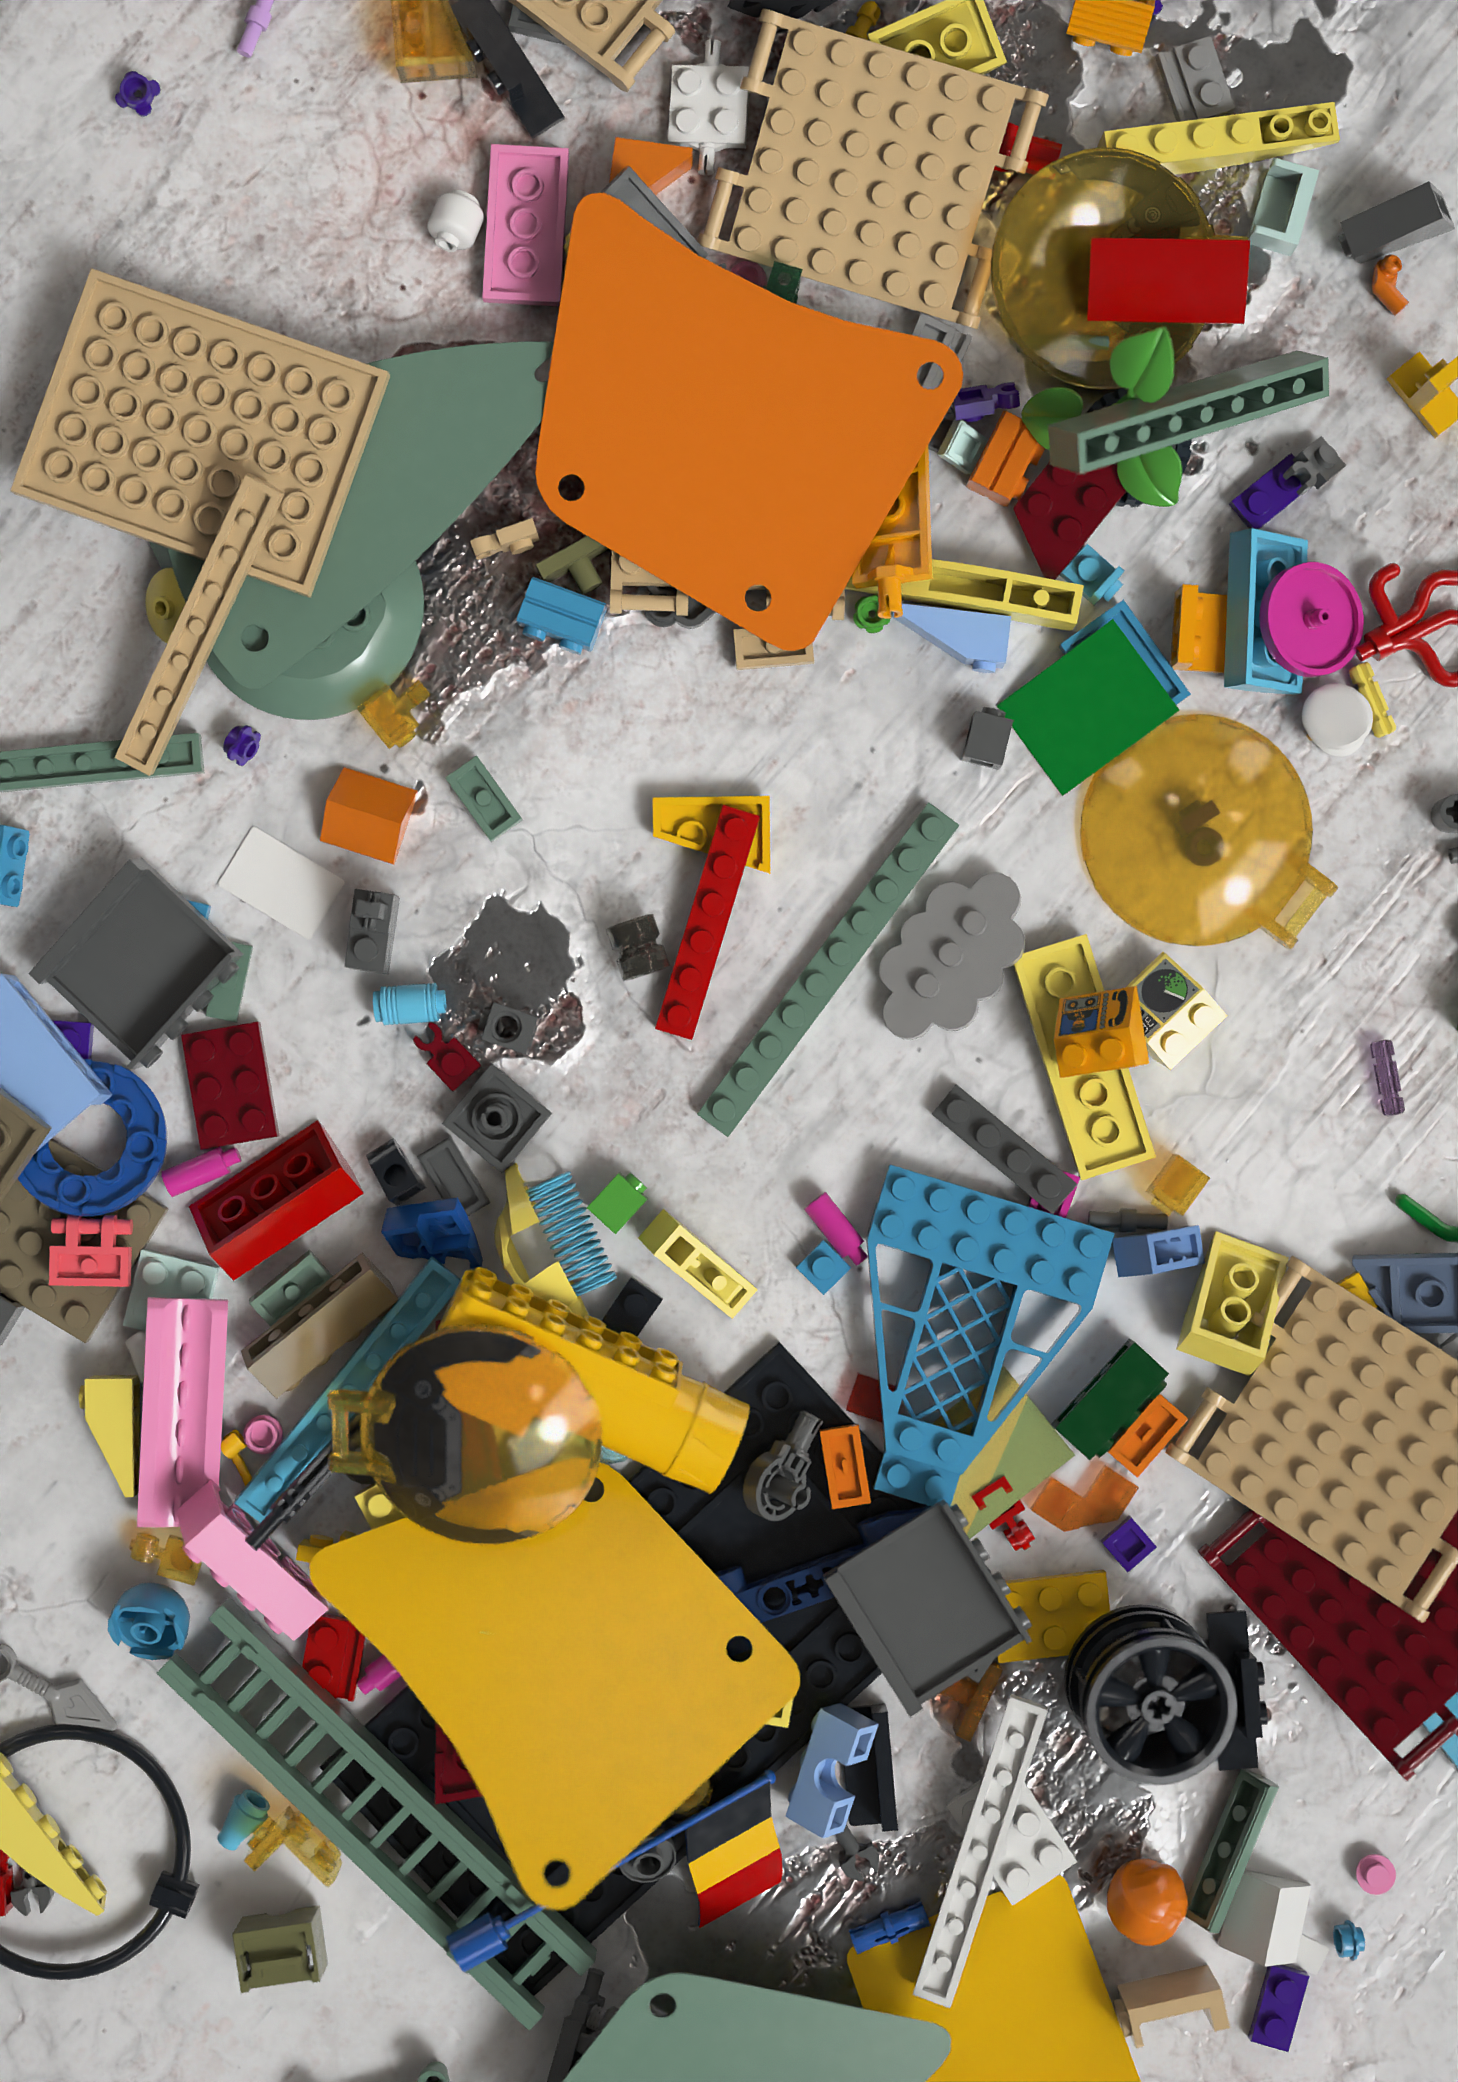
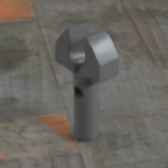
[835,1825,879,1882]
[10,1866,54,1916]

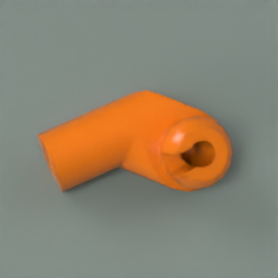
[1372,254,1409,316]

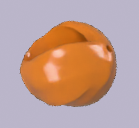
[1107,1858,1188,1946]

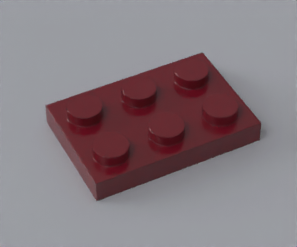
[181,1022,280,1150]

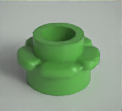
[853,595,891,633]

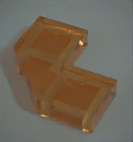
[1030,1465,1139,1532]

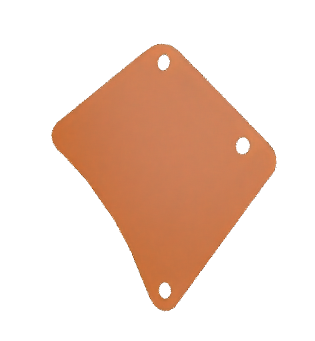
[535,193,963,651]

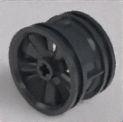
[1064,1604,1237,1785]

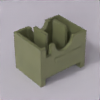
[232,1905,328,1993]

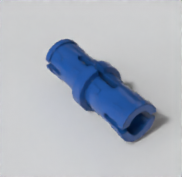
[849,1901,931,1954]

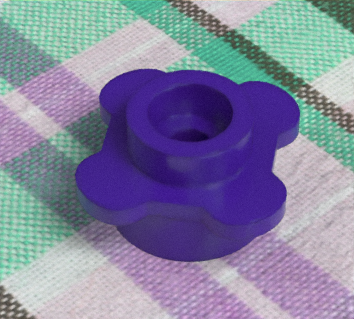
[115,71,161,117]
[223,725,261,766]

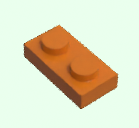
[1107,1394,1188,1478]
[819,1424,871,1509]

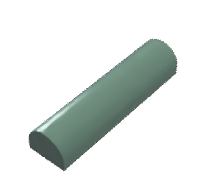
[1186,1769,1279,1933]

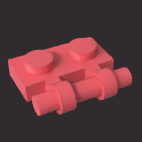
[49,1215,133,1287]

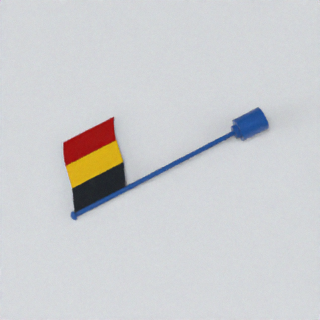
[446,1770,783,1973]

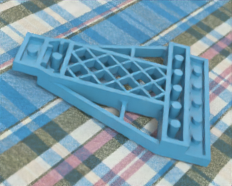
[865,1165,1115,1507]

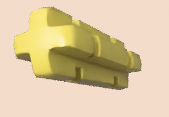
[1349,662,1396,738]

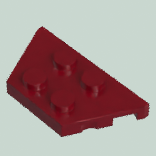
[1013,461,1126,580]

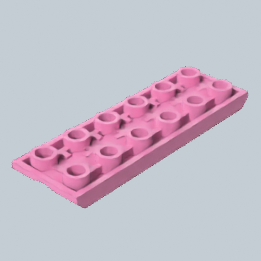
[137,1297,228,1527]

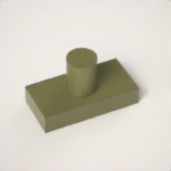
[536,536,610,594]

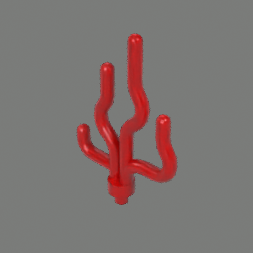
[1355,563,1458,688]

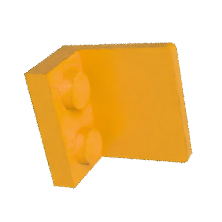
[1170,584,1227,673]

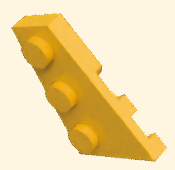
[653,796,771,874]

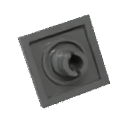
[442,1064,553,1173]

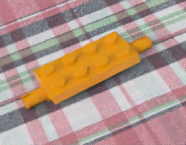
[852,446,932,619]

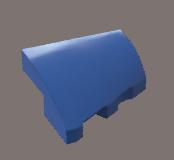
[381,1197,483,1269]

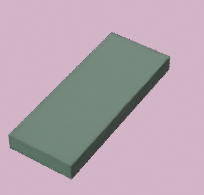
[206,942,253,1022]

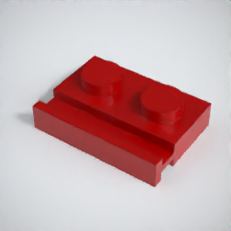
[302,1614,366,1702]

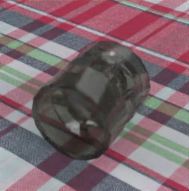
[606,914,670,982]

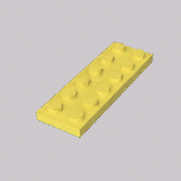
[1013,934,1156,1180]

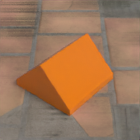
[320,767,418,865]

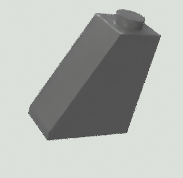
[1338,181,1455,264]

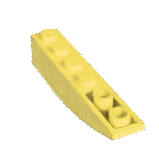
[1097,102,1340,185]
[845,559,1084,631]
[0,1753,107,1916]

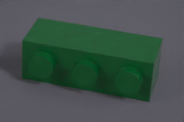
[1051,1339,1169,1460]

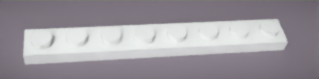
[913,1693,1048,2008]

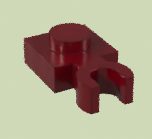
[413,1022,482,1092]

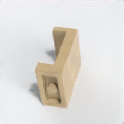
[1113,1965,1230,2048]

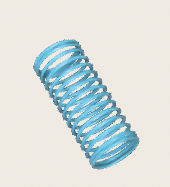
[526,1171,617,1296]

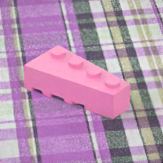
[176,1479,329,1641]

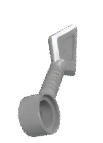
[0,1644,117,1731]

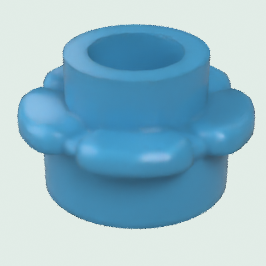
[1333,1920,1365,1961]

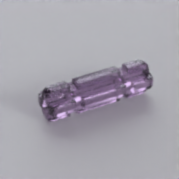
[1370,1039,1405,1116]

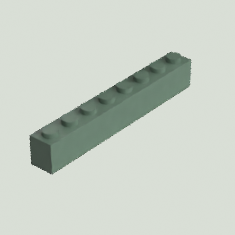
[1048,350,1329,474]

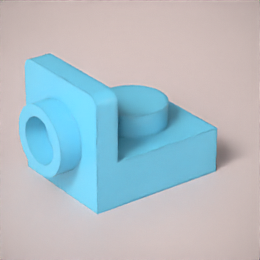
[1060,544,1125,606]

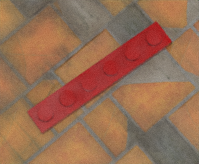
[655,805,760,1040]

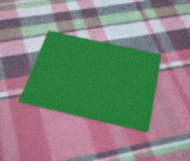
[997,619,1180,796]

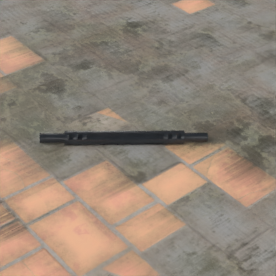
[245,1335,434,1551]

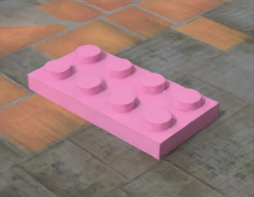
[482,144,569,307]

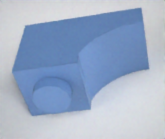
[1113,1225,1205,1277]

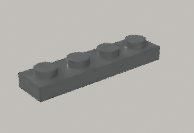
[932,1084,1078,1214]

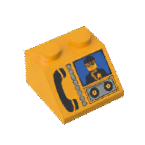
[1054,986,1149,1078]

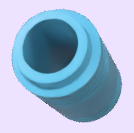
[373,983,447,1026]

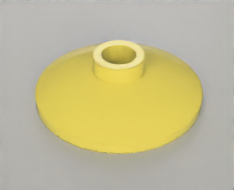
[145,567,186,643]

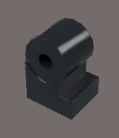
[366,1138,426,1206]

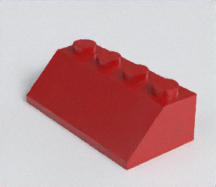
[189,1120,364,1281]

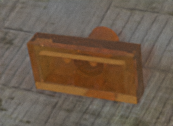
[939,1660,1003,1742]

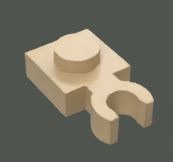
[470,518,540,560]

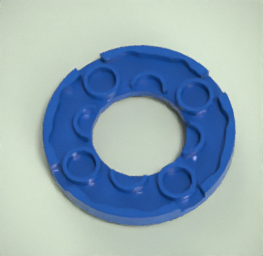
[18,1059,168,1216]

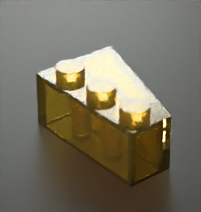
[391,0,478,83]

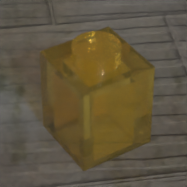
[1145,1154,1210,1217]

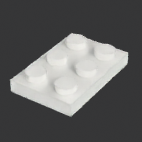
[946,1778,1077,1906]

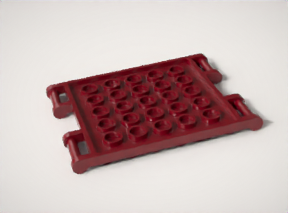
[1198,1507,1458,1782]

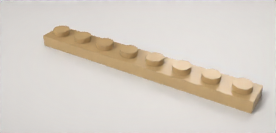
[115,474,285,776]

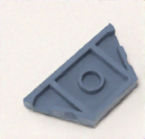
[1352,1253,1458,1334]

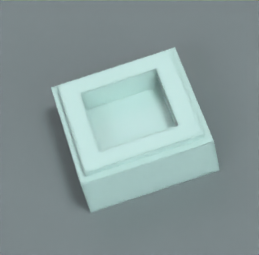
[937,420,989,474]

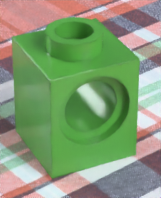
[587,1172,648,1234]

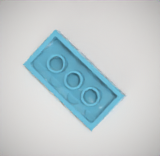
[1224,528,1308,695]

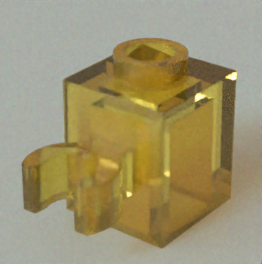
[357,680,431,749]

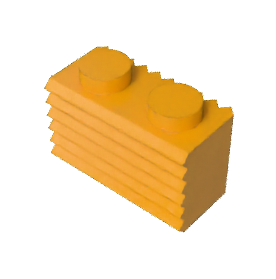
[1066,0,1155,56]

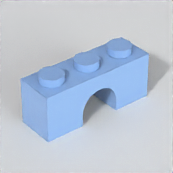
[785,1703,878,1839]

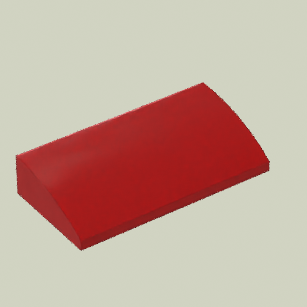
[1087,238,1250,324]

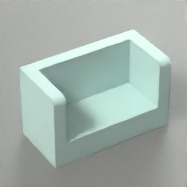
[1247,158,1320,256]

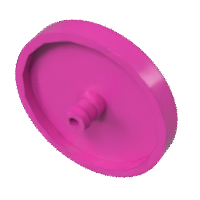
[1259,562,1364,677]

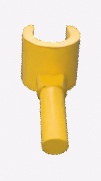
[221,1429,252,1486]

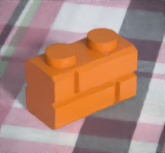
[966,410,1045,507]

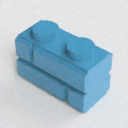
[516,577,607,655]

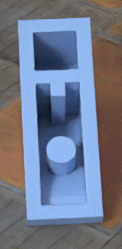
[891,603,1011,673]

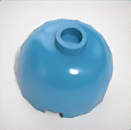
[108,1583,190,1660]

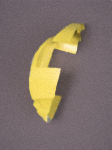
[494,1163,589,1318]

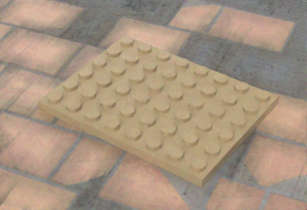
[10,268,390,598]

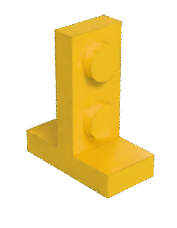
[1386,351,1458,438]

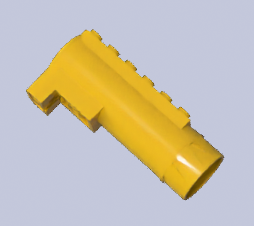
[434,1267,750,1494]

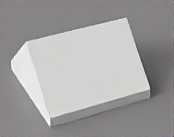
[1218,1870,1311,1966]

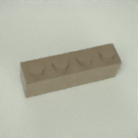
[241,1252,399,1399]

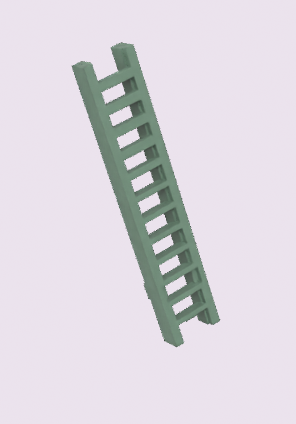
[157,1597,597,2031]

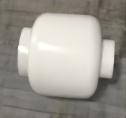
[427,190,484,252]

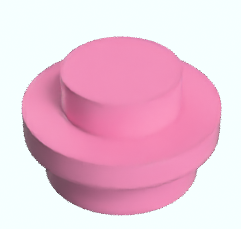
[243,1415,283,1454]
[1356,1854,1396,1895]

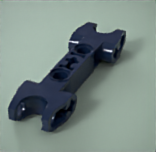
[714,1505,929,1656]

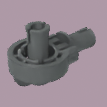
[743,1410,823,1521]

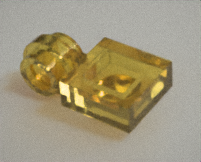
[129,1533,202,1586]

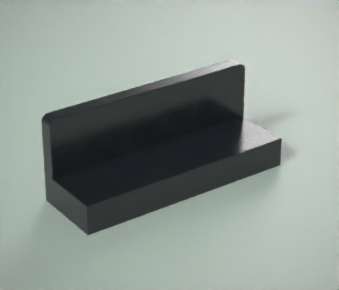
[844,1704,898,1832]

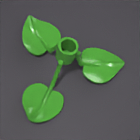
[1021,327,1182,507]

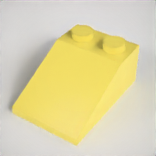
[868,0,1007,75]
[1176,1231,1289,1376]

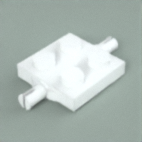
[668,39,749,175]

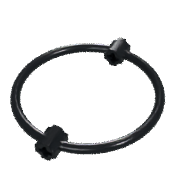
[0,1724,200,1980]

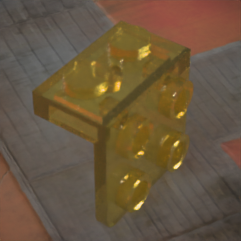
[243,1806,343,1887]

